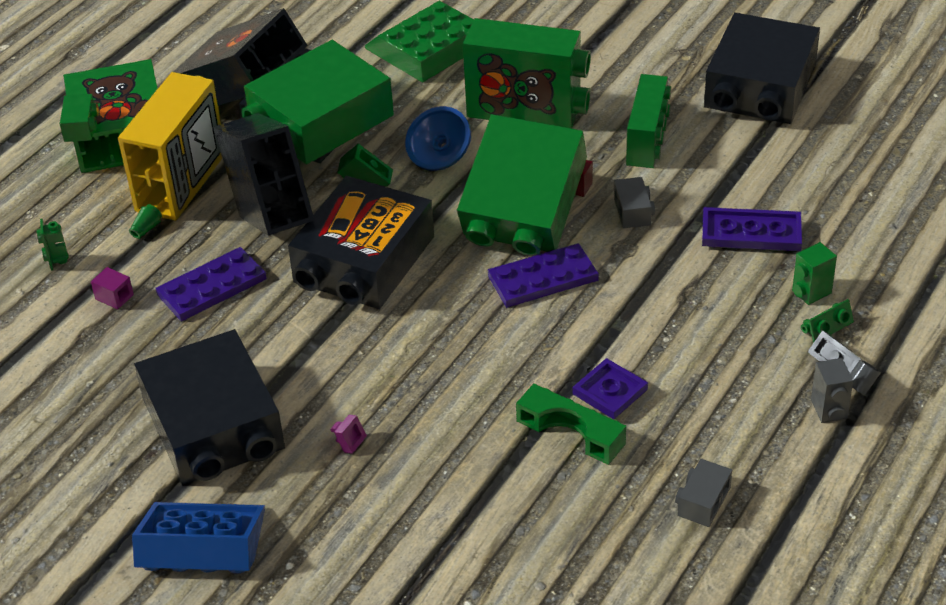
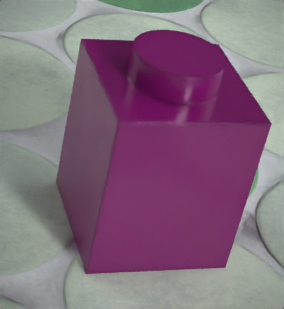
[91,267,134,310]

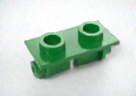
[37,218,69,271]
[801,299,854,343]

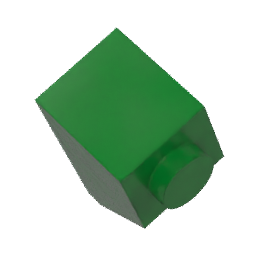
[337,143,393,187]

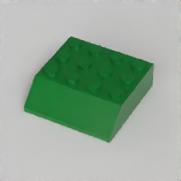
[365,0,474,83]

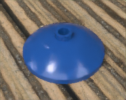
[405,106,471,171]

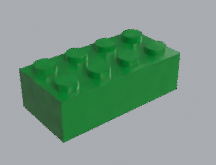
[626,74,671,168]

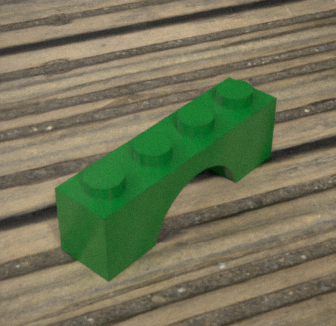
[516,383,626,465]

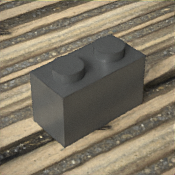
[614,177,655,228]
[811,358,853,423]
[675,459,732,527]

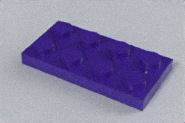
[702,207,802,251]
[488,243,599,308]
[155,247,267,322]

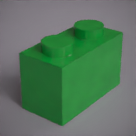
[59,94,99,142]
[792,242,837,305]

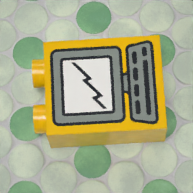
[118,72,222,221]

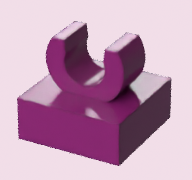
[330,414,367,454]

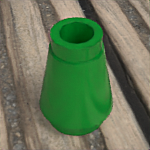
[129,204,162,239]

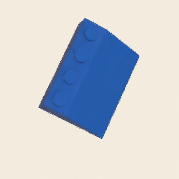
[132,502,265,573]

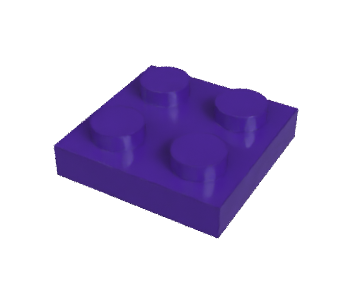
[573,358,648,419]

